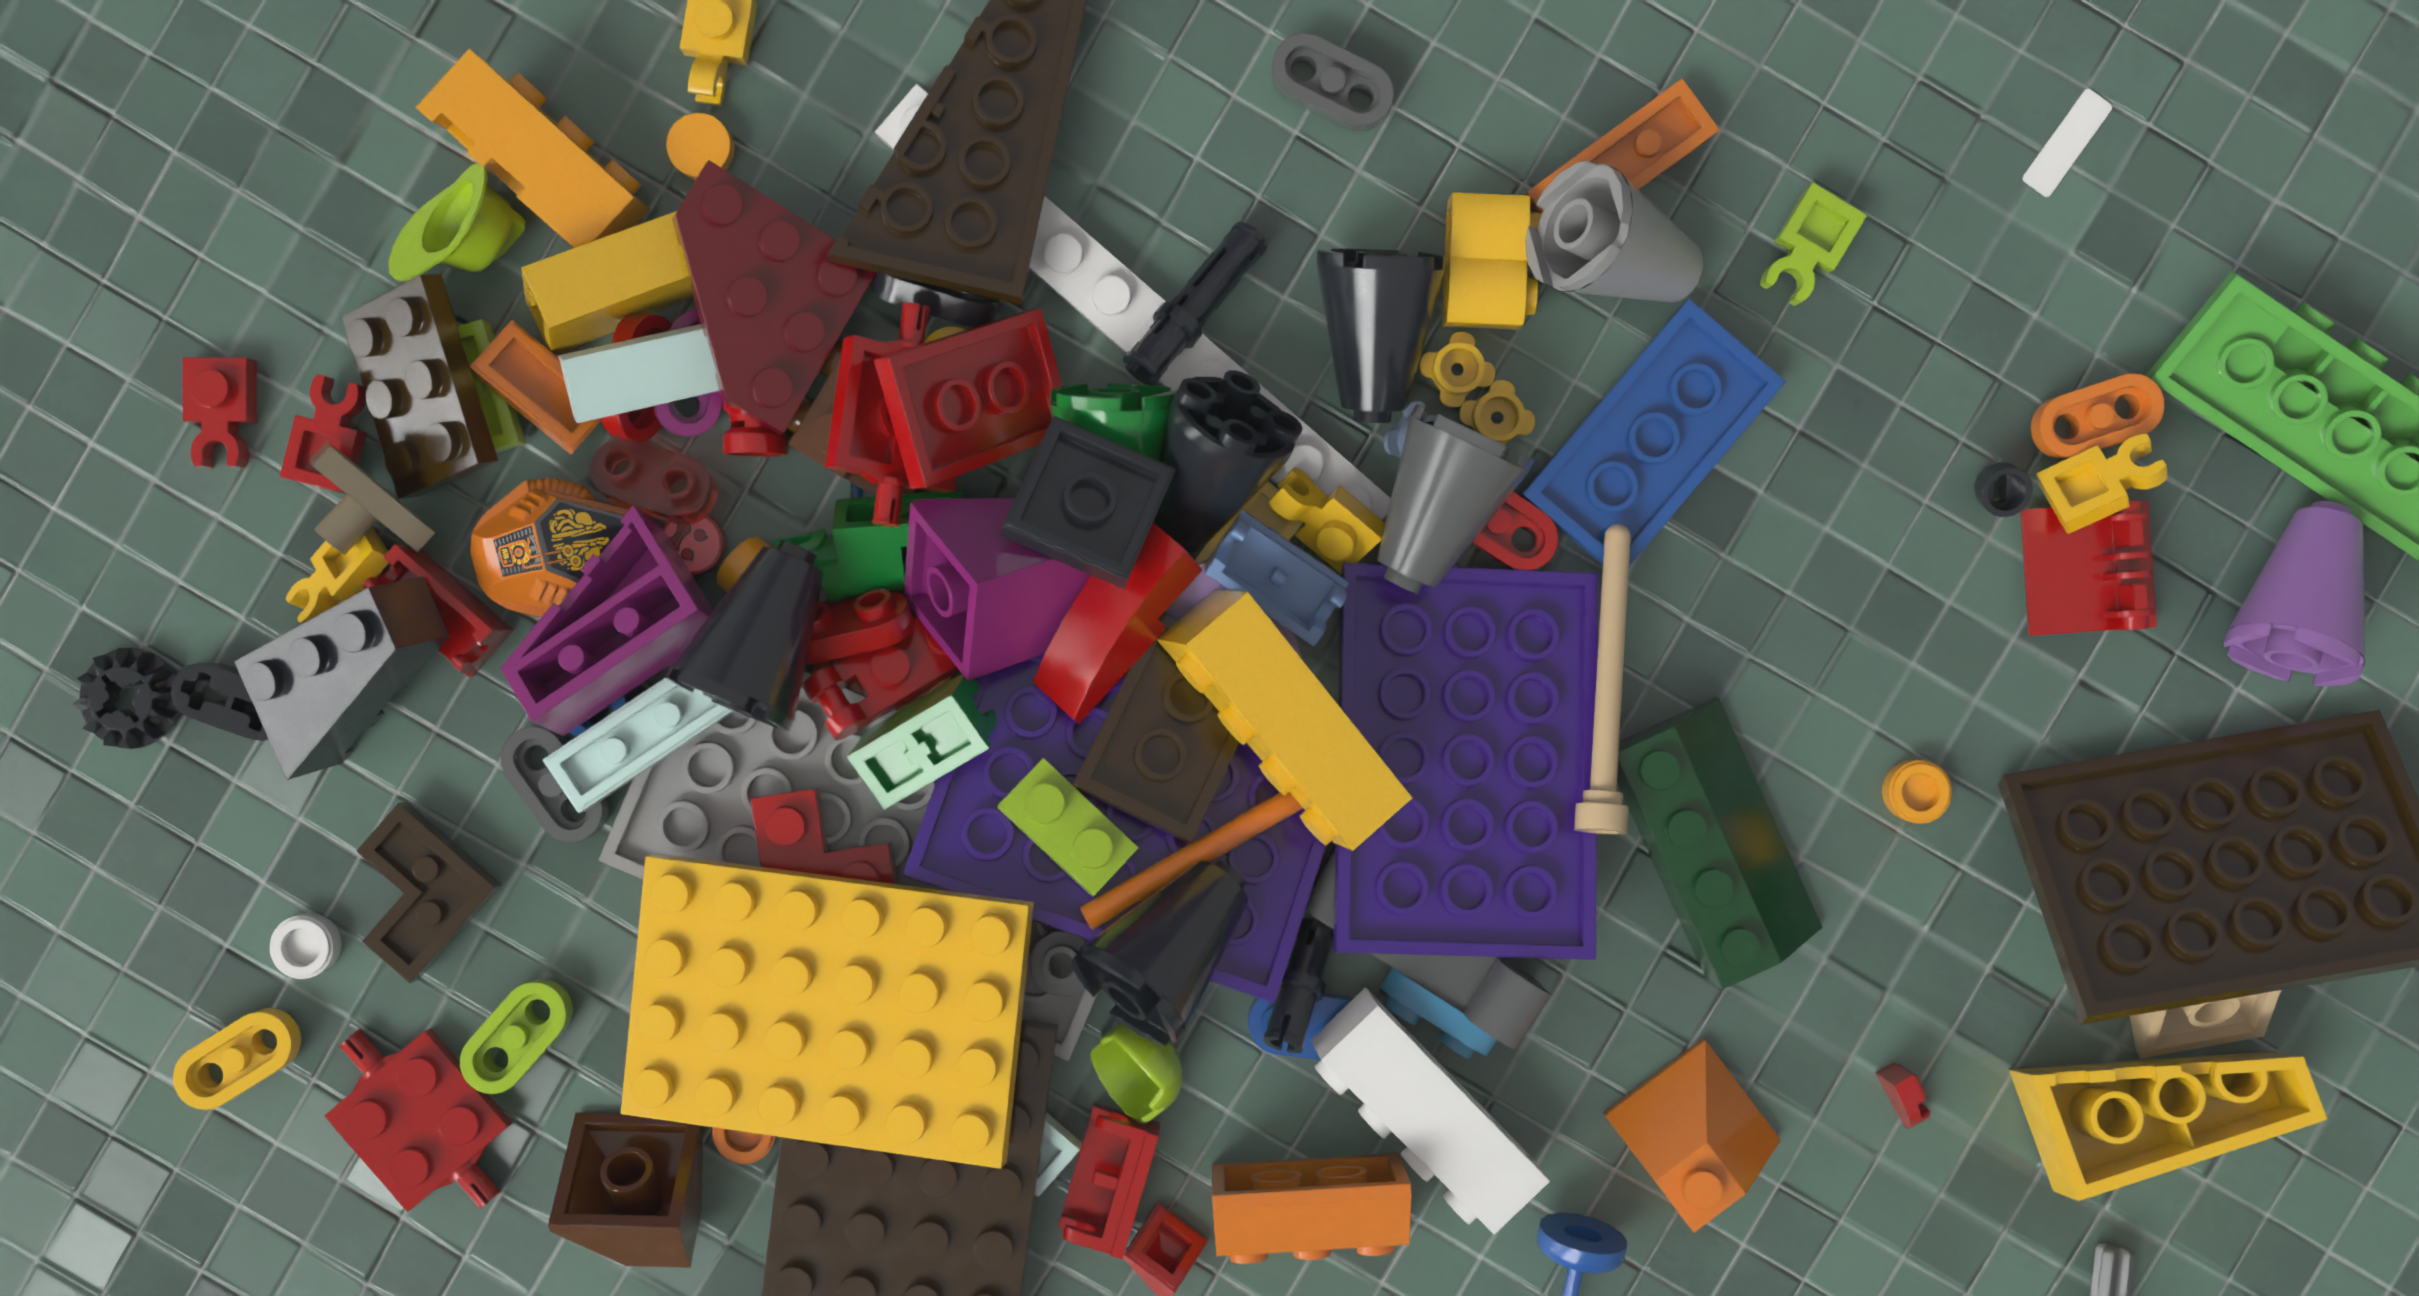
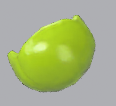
[1090,1023,1183,1123]

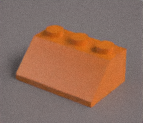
[1212,1153,1412,1264]

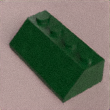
[1617,697,1823,990]

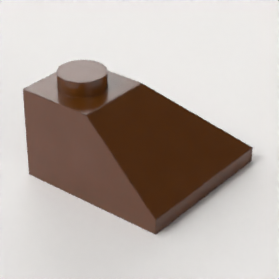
[548,1113,703,1268]

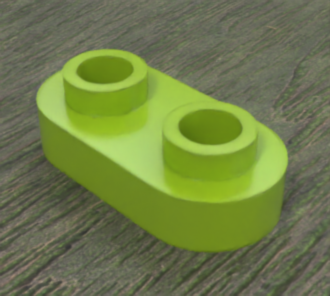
[460,978,573,1094]

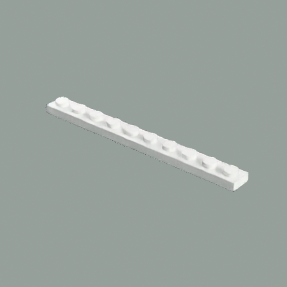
[875,84,1391,520]

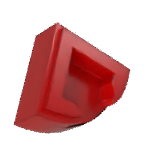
[1875,1062,1931,1129]

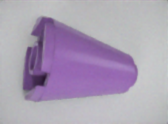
[2224,501,2365,686]

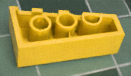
[1157,590,1412,851]
[2008,1051,2328,1201]

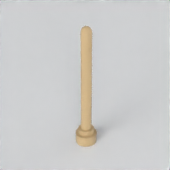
[1574,524,1631,834]

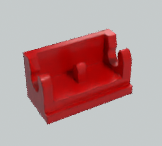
[363,544,514,677]
[1058,1103,1160,1260]

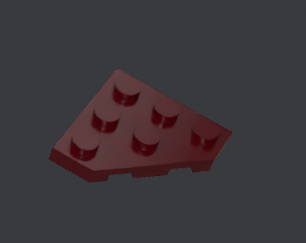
[672,160,876,435]

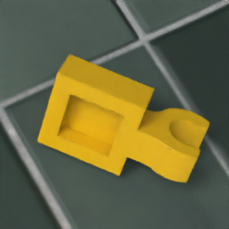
[679,0,758,106]
[1268,467,1385,574]

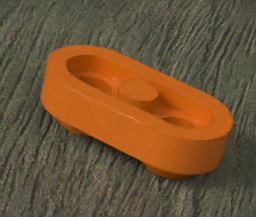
[2031,373,2164,459]

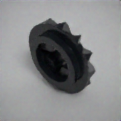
[73,648,180,749]

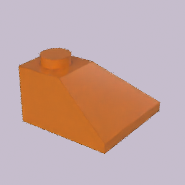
[1603,1038,1781,1233]

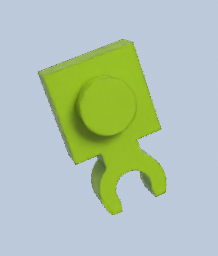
[1760,182,1867,306]

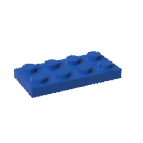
[1520,299,1786,566]

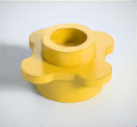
[1419,332,1495,408]
[1459,380,1535,445]

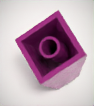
[904,498,1091,681]

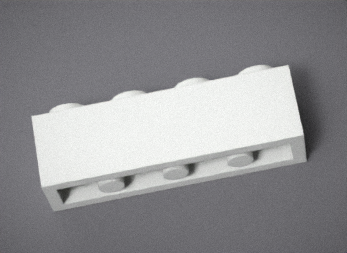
[1310,987,1550,1235]

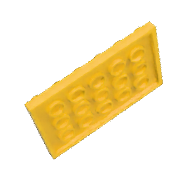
[621,853,1034,1169]

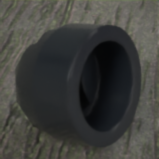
[1974,462,2033,517]

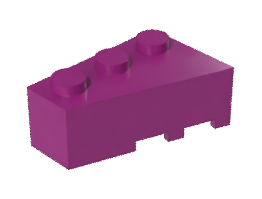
[500,505,713,736]

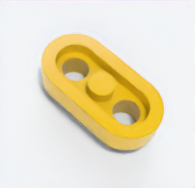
[173,1008,301,1110]

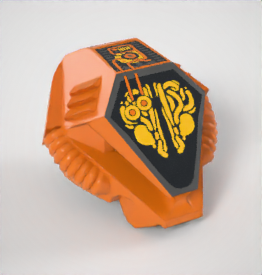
[470,477,644,618]

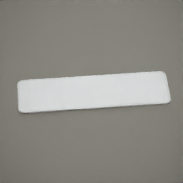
[2022,89,2112,197]

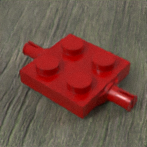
[825,303,957,527]
[324,1028,513,1213]

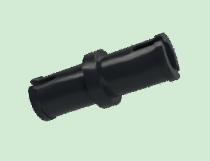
[1263,918,1334,1053]

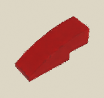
[1033,523,1203,724]

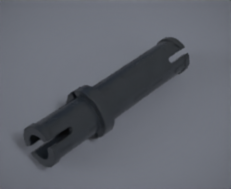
[1123,222,1267,386]

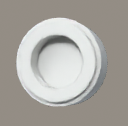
[270,913,342,979]

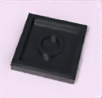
[1000,416,1176,589]

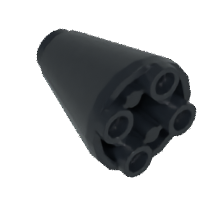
[1155,370,1302,553]

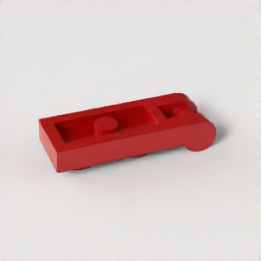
[801,617,959,741]

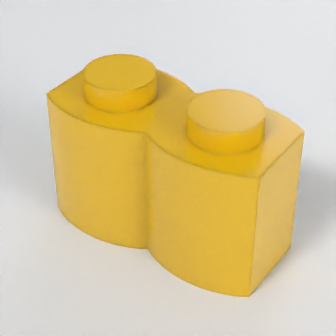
[1442,192,1541,330]

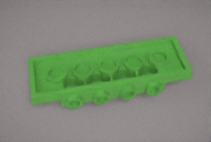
[2145,271,2419,561]

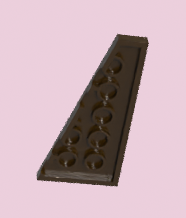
[827,0,1087,305]

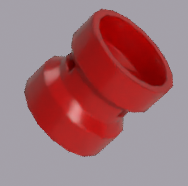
[723,401,788,457]

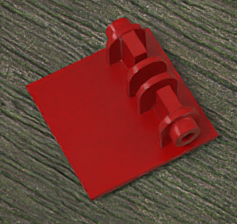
[2020,500,2157,636]

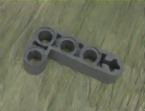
[1305,851,1551,1050]

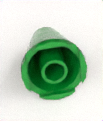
[1050,383,1177,463]

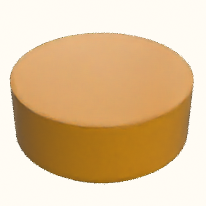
[666,113,735,180]
[717,536,772,593]
[1882,759,1952,824]

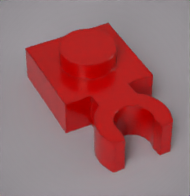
[182,357,257,468]
[279,374,367,493]

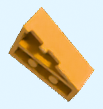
[415,48,650,248]

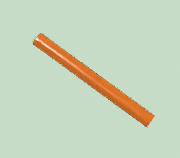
[1079,792,1303,930]

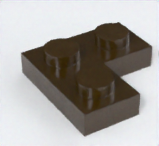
[356,801,502,983]

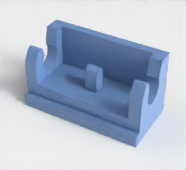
[1205,509,1349,647]

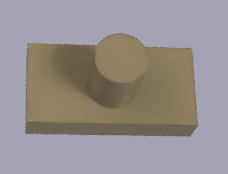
[310,440,435,555]

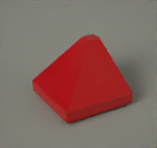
[1123,1203,1208,1296]

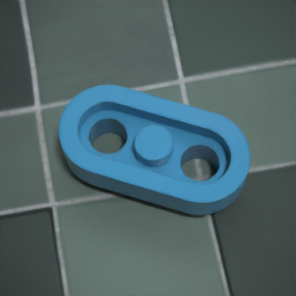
[1380,967,1497,1060]

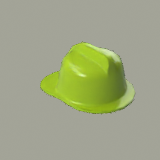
[388,163,525,282]

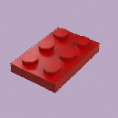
[874,308,1062,489]

